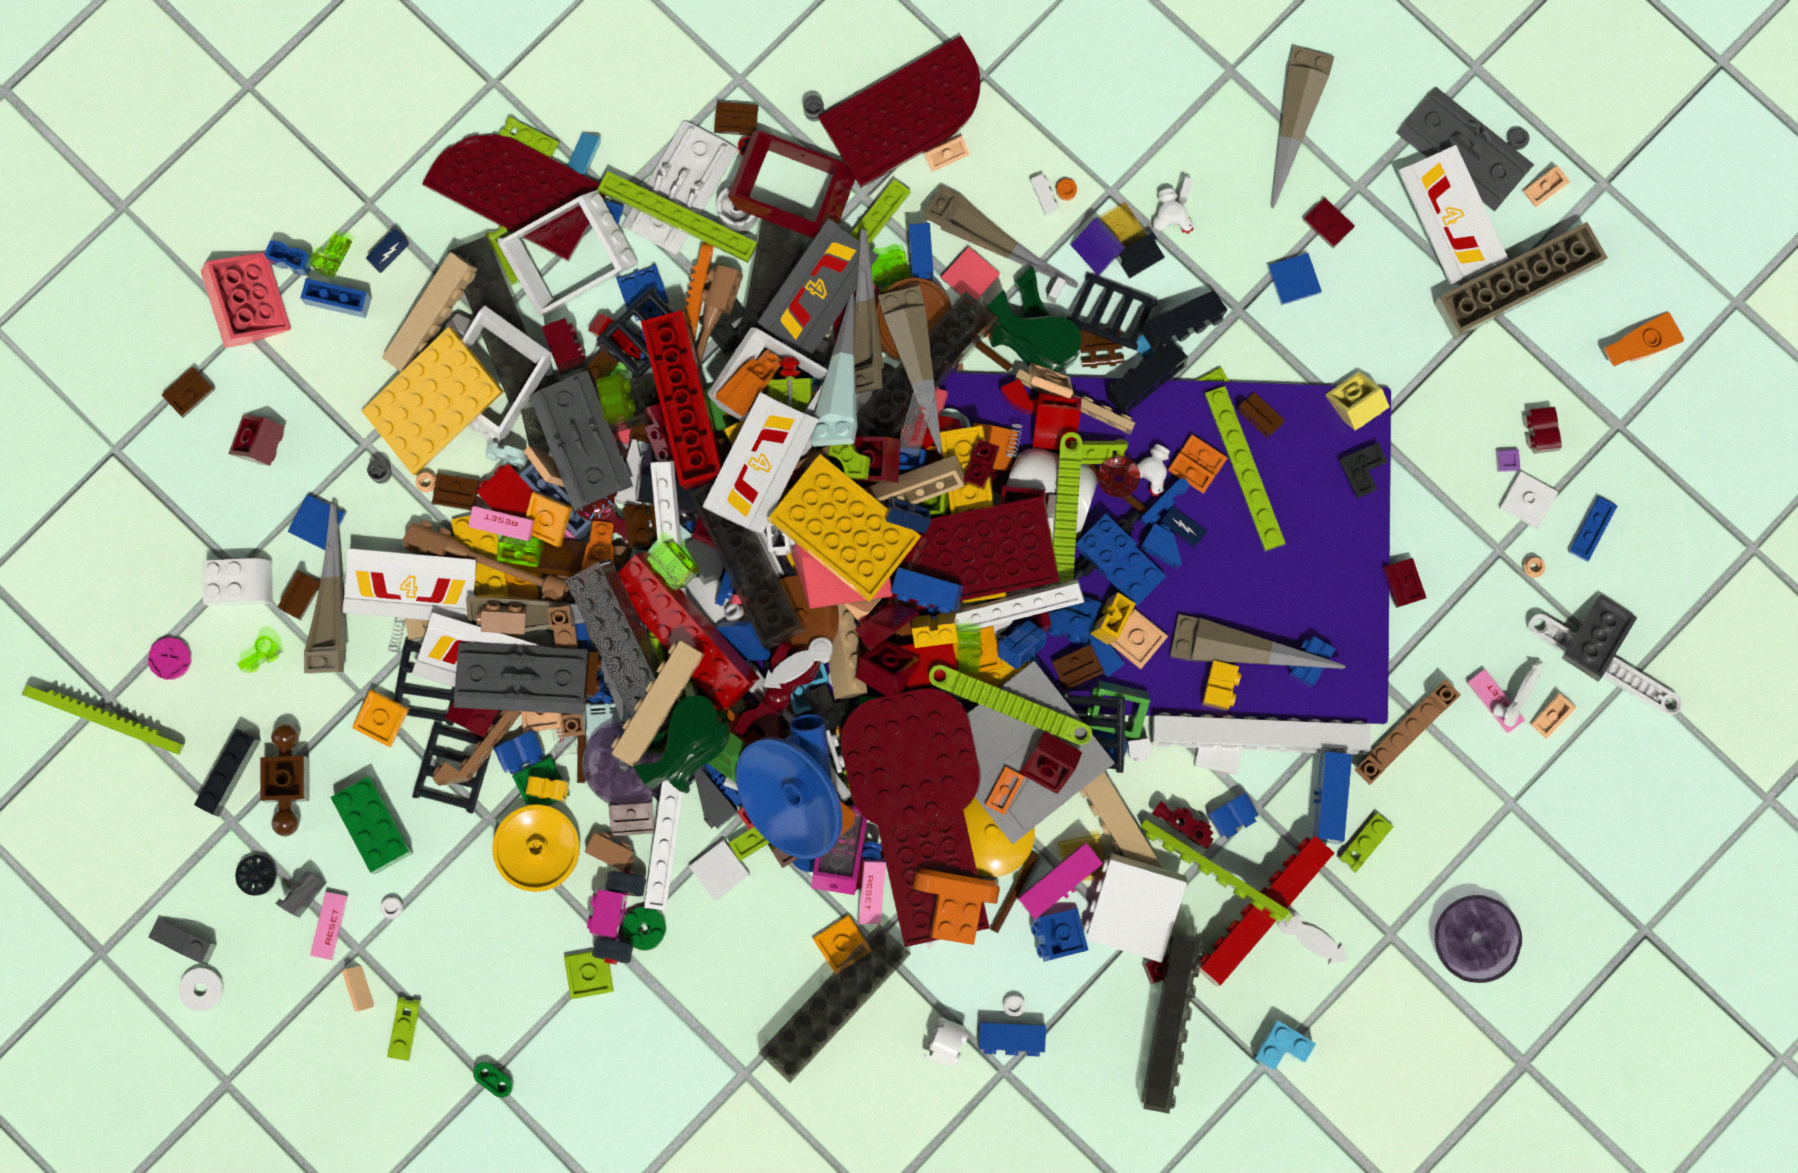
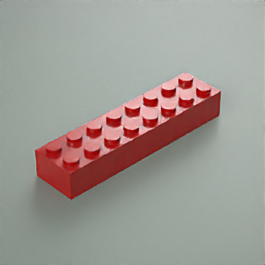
[641,310,723,490]
[608,551,760,711]
[1197,836,1335,987]

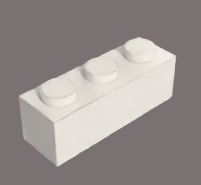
[1030,174,1059,217]

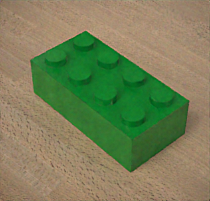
[330,776,413,875]

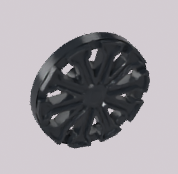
[235,855,277,896]

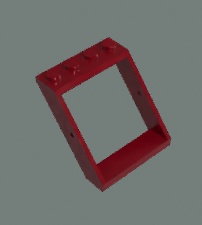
[728,131,855,239]

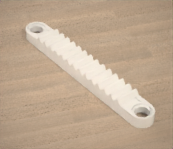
[1528,614,1682,716]

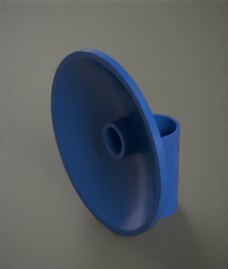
[736,714,843,859]

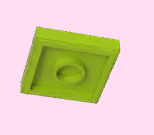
[564,951,614,1000]

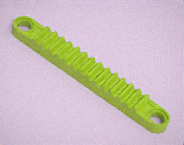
[1051,432,1082,586]
[928,665,1092,745]
[21,685,184,755]

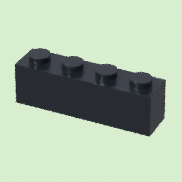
[1141,290,1228,352]
[1107,343,1188,415]
[635,471,714,513]
[194,728,261,817]

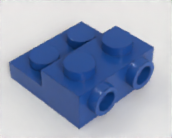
[1048,597,1102,644]
[1031,908,1089,962]

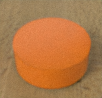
[1056,179,1077,201]

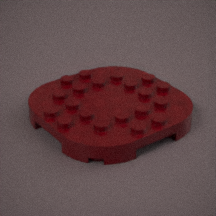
[841,689,981,828]

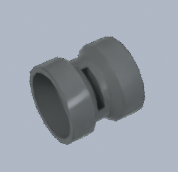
[803,95,824,122]
[367,459,392,484]

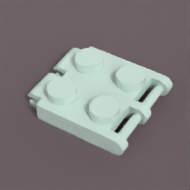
[586,700,629,753]

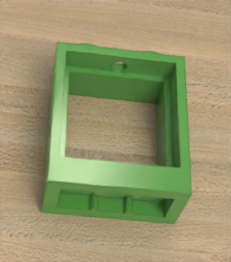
[1085,681,1150,739]
[708,732,747,783]

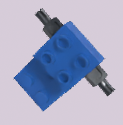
[1073,511,1166,607]

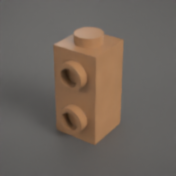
[477,603,526,634]
[584,831,636,871]

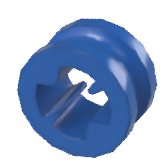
[862,842,882,860]

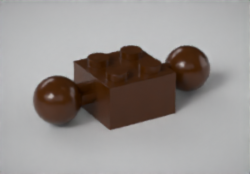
[260,723,309,837]

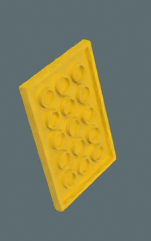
[362,327,504,475]
[767,454,921,602]

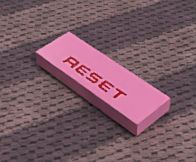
[468,506,535,541]
[1467,669,1525,734]
[858,859,886,924]
[310,892,348,960]

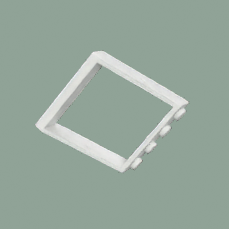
[498,190,638,316]
[462,306,551,447]
[707,327,828,457]

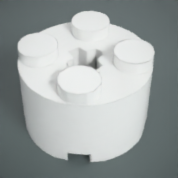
[717,186,759,233]
[924,1017,969,1068]

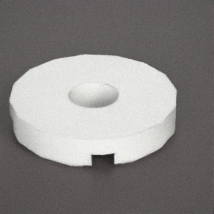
[178,968,224,1012]

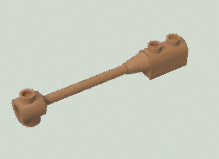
[663,265,743,417]
[402,520,571,602]

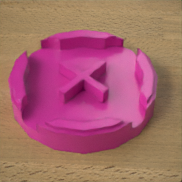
[148,637,192,680]

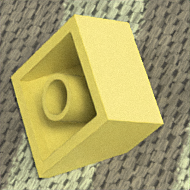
[1325,371,1390,431]

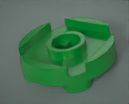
[622,907,667,951]

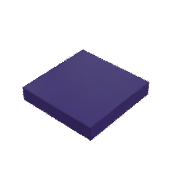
[1071,217,1125,276]

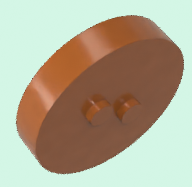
[875,278,955,362]
[756,576,839,656]

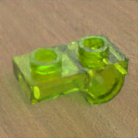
[310,234,352,279]
[958,629,982,674]
[237,636,283,674]

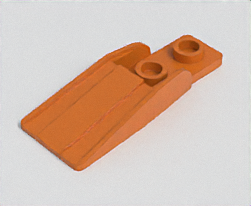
[1604,312,1684,367]
[716,350,783,416]
[576,521,613,607]

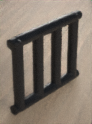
[1067,273,1159,351]
[596,287,692,381]
[393,639,455,726]
[1062,691,1125,773]
[412,721,492,814]

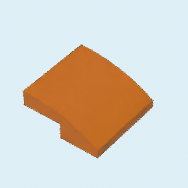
[972,423,1018,473]
[1168,434,1228,494]
[985,766,1025,815]

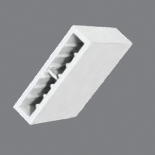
[1084,853,1187,963]

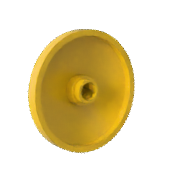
[963,798,1035,877]
[492,805,580,892]

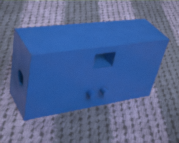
[1313,751,1352,844]

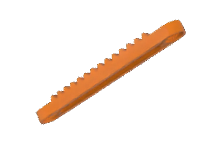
[684,242,714,343]

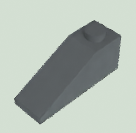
[694,768,738,830]
[148,918,217,965]

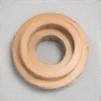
[415,471,436,493]
[1523,556,1545,578]

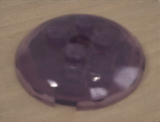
[582,721,662,804]
[1434,895,1522,983]

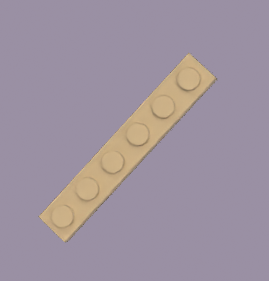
[1015,369,1135,435]

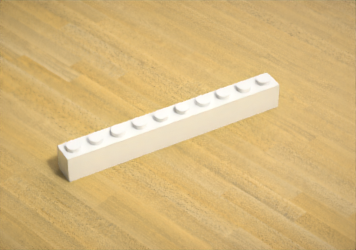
[1152,713,1371,755]

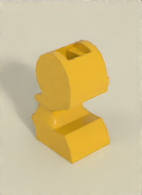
[525,776,570,803]

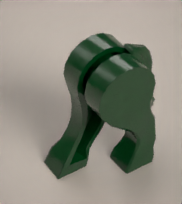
[987,266,1082,372]
[619,695,730,794]

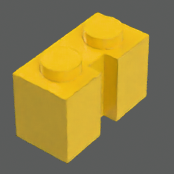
[1090,592,1136,645]
[912,612,959,648]
[1202,660,1241,711]

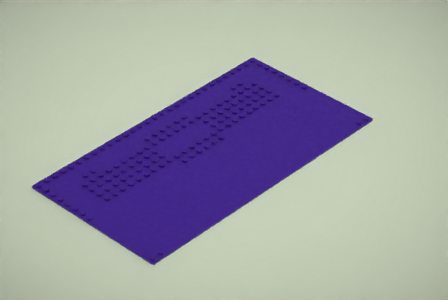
[743,367,1391,724]

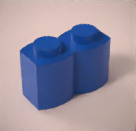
[264,241,313,276]
[494,730,545,775]
[1207,793,1259,839]

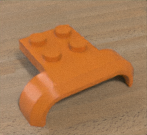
[913,868,1000,945]

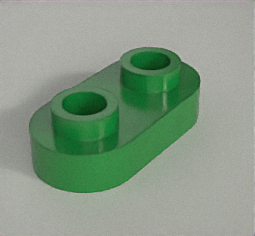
[473,1062,513,1098]

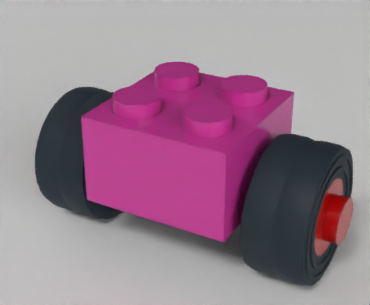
[587,870,646,965]

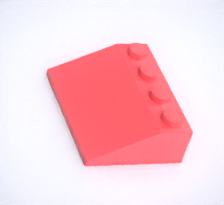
[201,252,291,348]
[792,543,892,609]

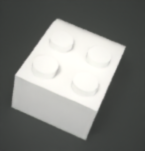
[202,558,273,607]

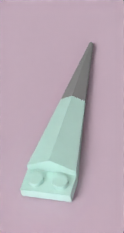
[811,293,857,446]

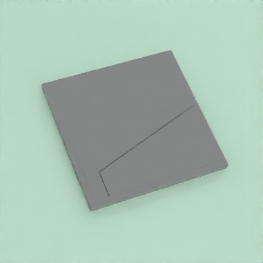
[968,661,1114,844]

